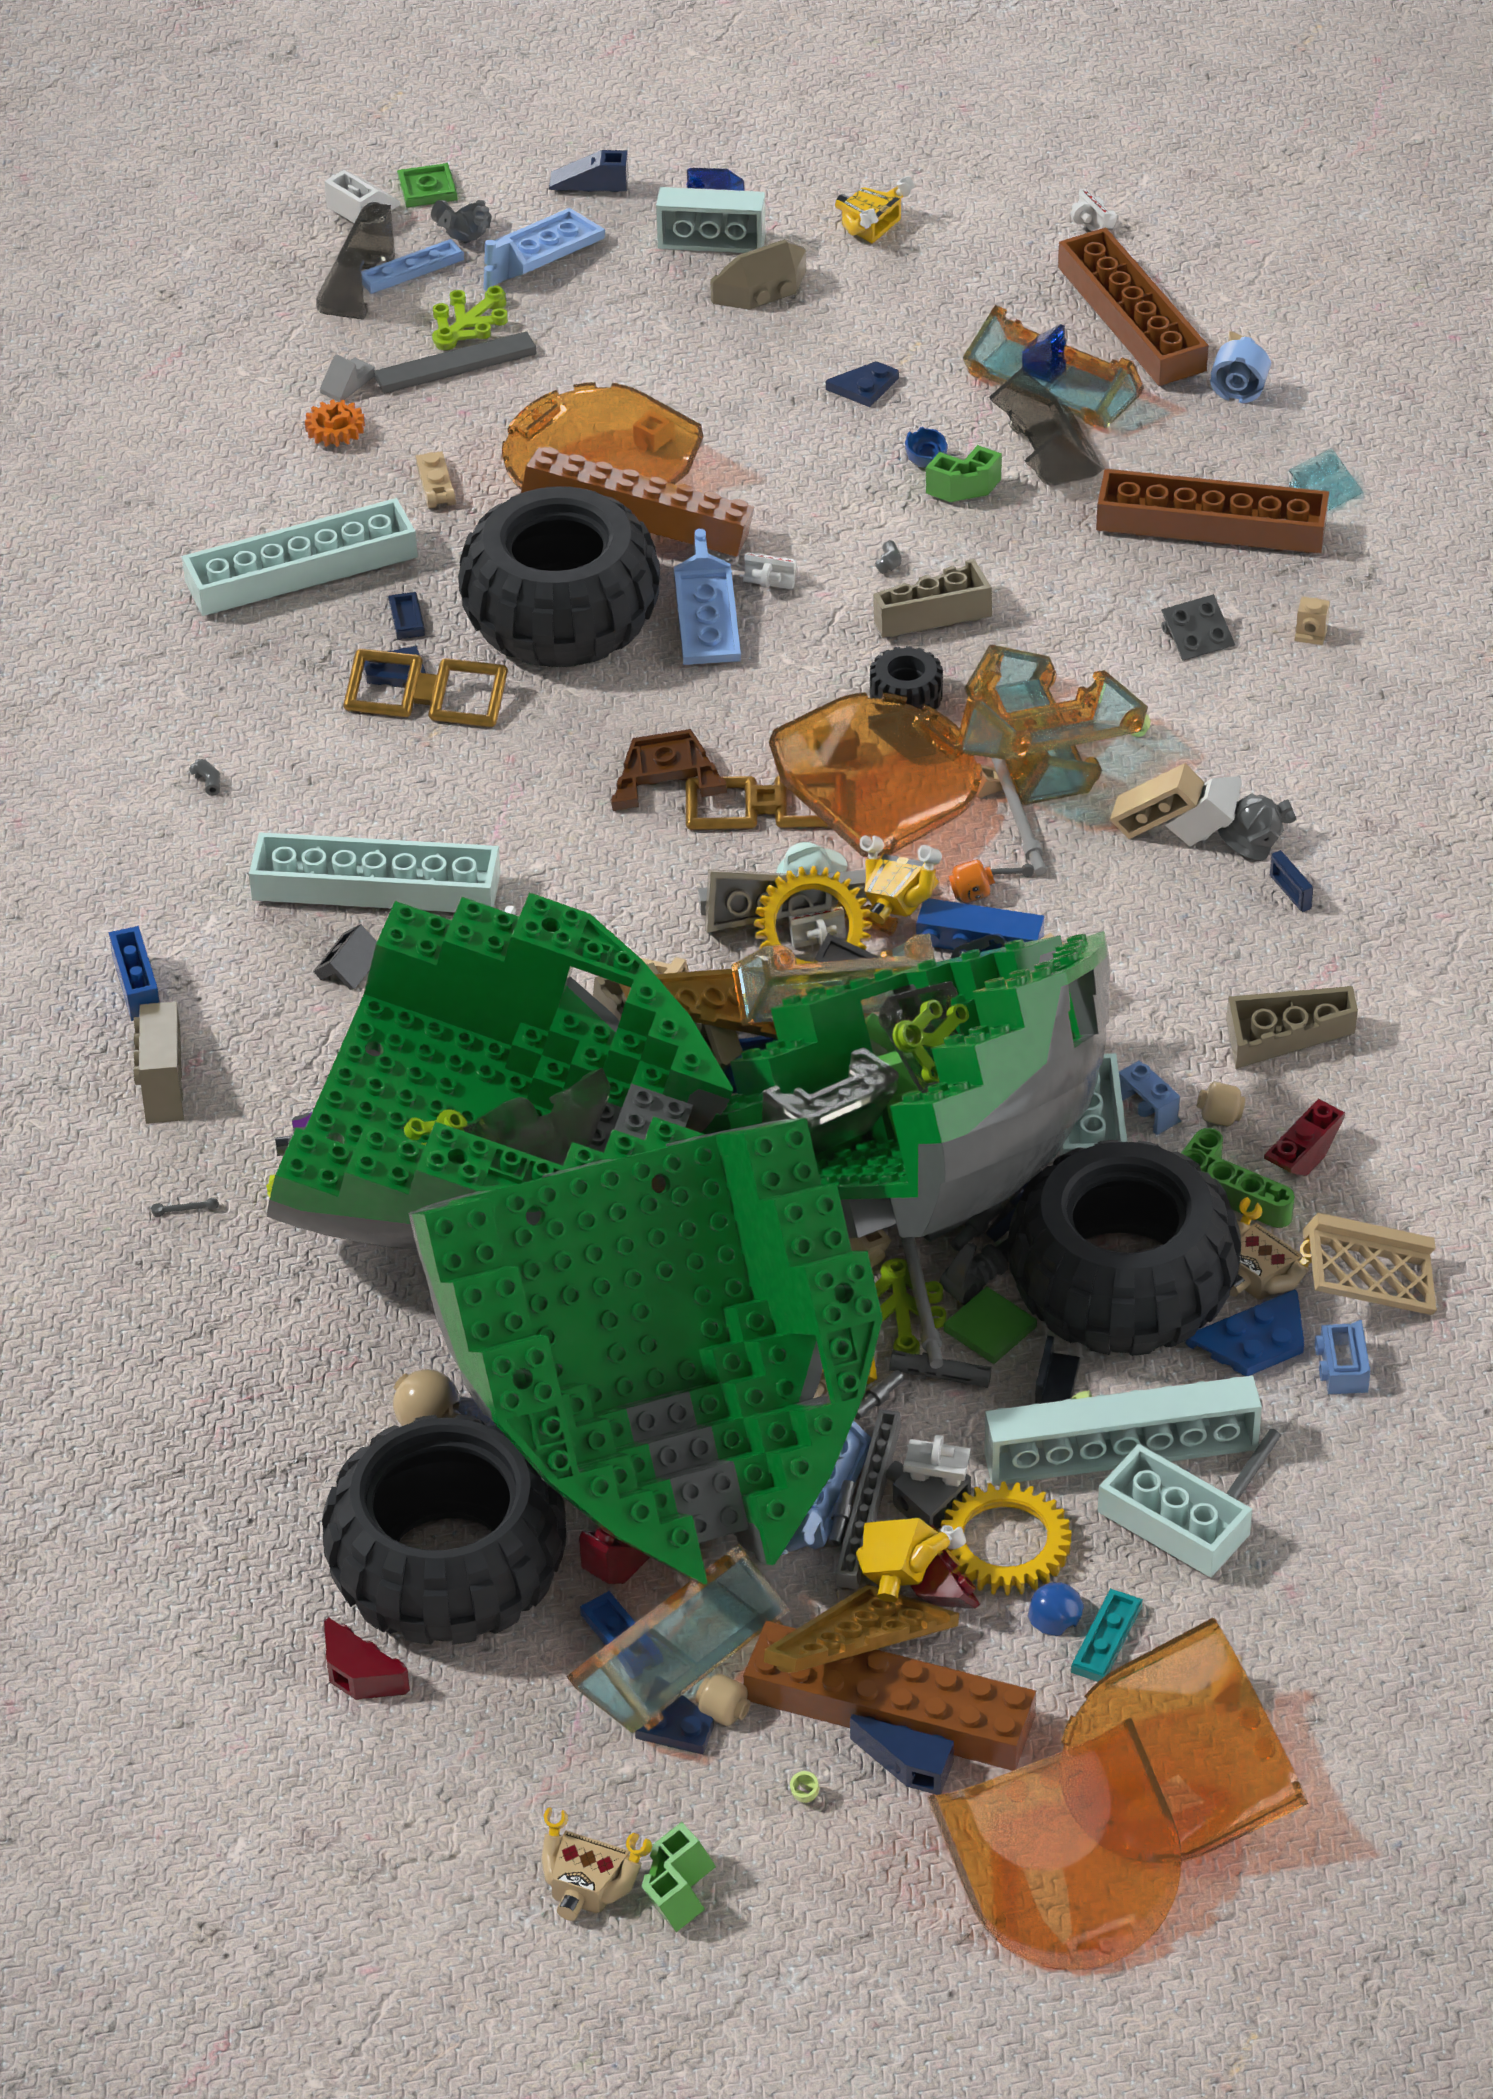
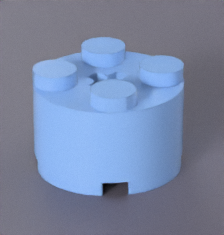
[1210,337,1271,403]

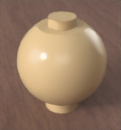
[393,1369,461,1426]

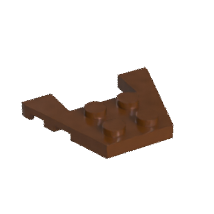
[611,729,727,811]

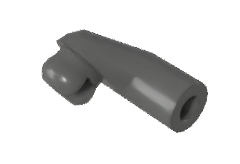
[189,759,220,796]

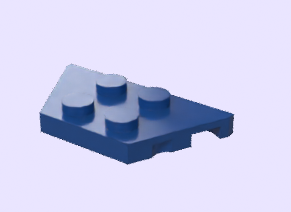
[1186,1289,1304,1376]

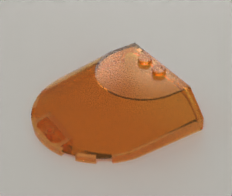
[502,382,704,490]
[769,692,982,857]
[1058,1618,1309,1864]
[927,1718,1182,1971]

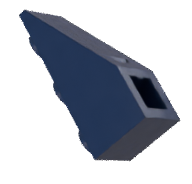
[549,150,629,192]
[850,1714,954,1796]

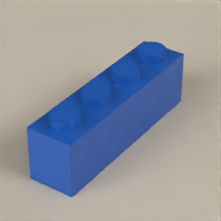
[916,898,1044,952]

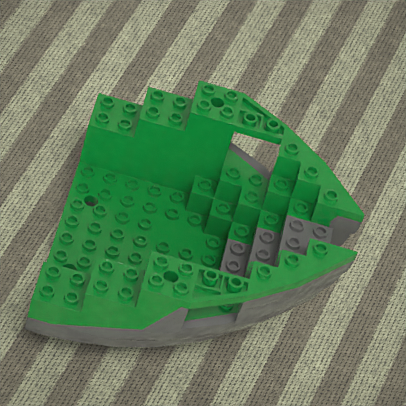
[267,892,733,1250]
[701,931,1111,1238]
[408,1118,883,1584]

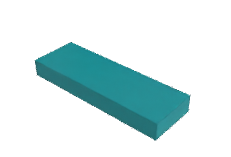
[1071,1588,1143,1684]

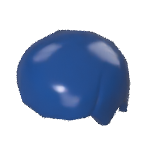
[905,426,948,468]
[1027,1582,1084,1636]

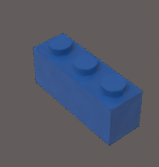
[109,926,160,1021]

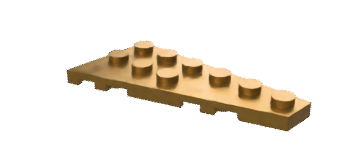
[619,965,795,1039]
[764,1585,960,1673]

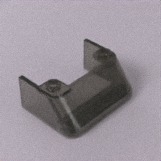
[989,368,1104,485]

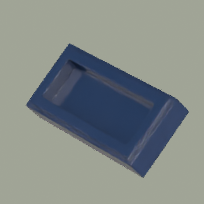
[388,592,425,640]
[1270,850,1313,912]

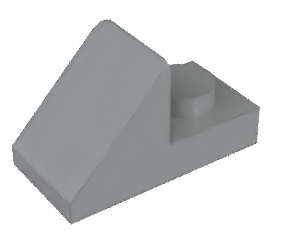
[320,354,375,402]

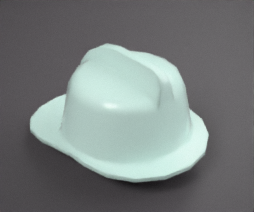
[776,842,848,875]

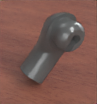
[875,540,902,574]

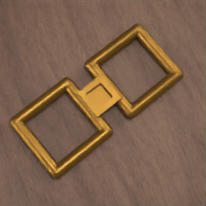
[343,649,508,727]
[685,774,847,830]

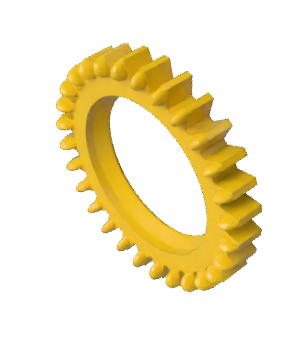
[754,866,872,982]
[941,1481,1071,1596]

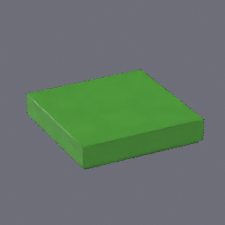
[397,163,458,208]
[944,1286,1037,1364]

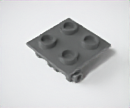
[1161,594,1235,661]

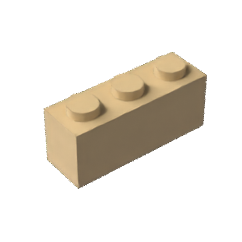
[1110,763,1204,839]

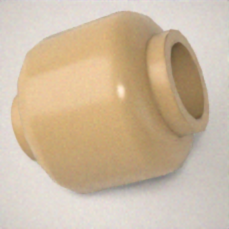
[1196,1081,1246,1127]
[695,1674,751,1726]

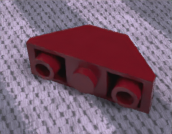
[1264,1098,1345,1176]
[910,1525,980,1609]
[579,1528,650,1584]
[324,1617,410,1700]

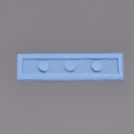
[358,239,464,294]

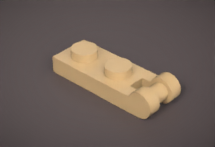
[415,451,456,509]

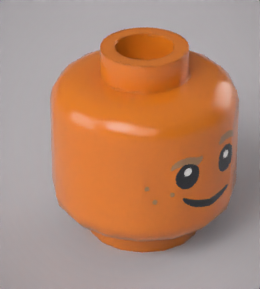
[948,859,995,903]

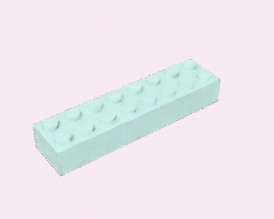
[182,498,418,616]
[249,832,501,912]
[984,1376,1262,1485]

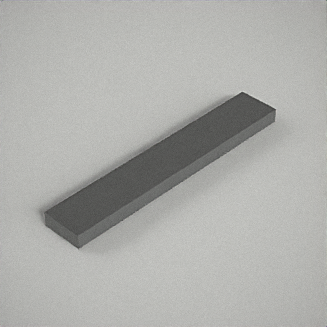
[374,331,537,394]

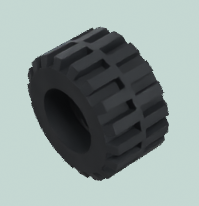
[870,646,943,715]

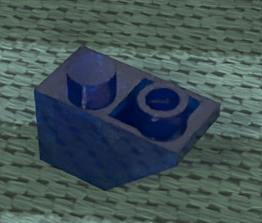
[686,168,745,191]
[1022,324,1067,383]

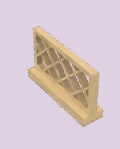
[1303,1213,1437,1315]

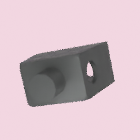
[886,1461,971,1530]

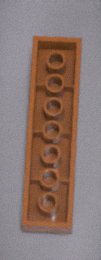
[1058,227,1209,386]
[521,447,755,557]
[1096,469,1329,554]
[743,1621,1036,1771]

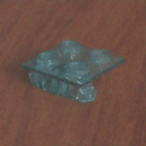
[1289,448,1363,511]

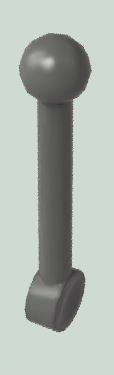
[991,864,1034,877]
[151,1197,219,1217]

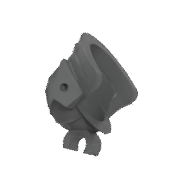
[431,200,492,243]
[1218,793,1297,861]

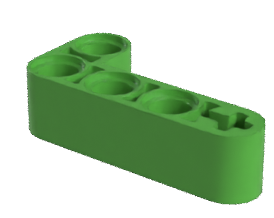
[1181,1128,1295,1228]

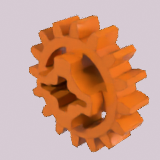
[305,399,365,447]

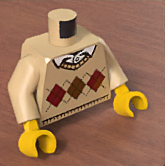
[1230,1197,1312,1300]
[541,1807,652,1921]

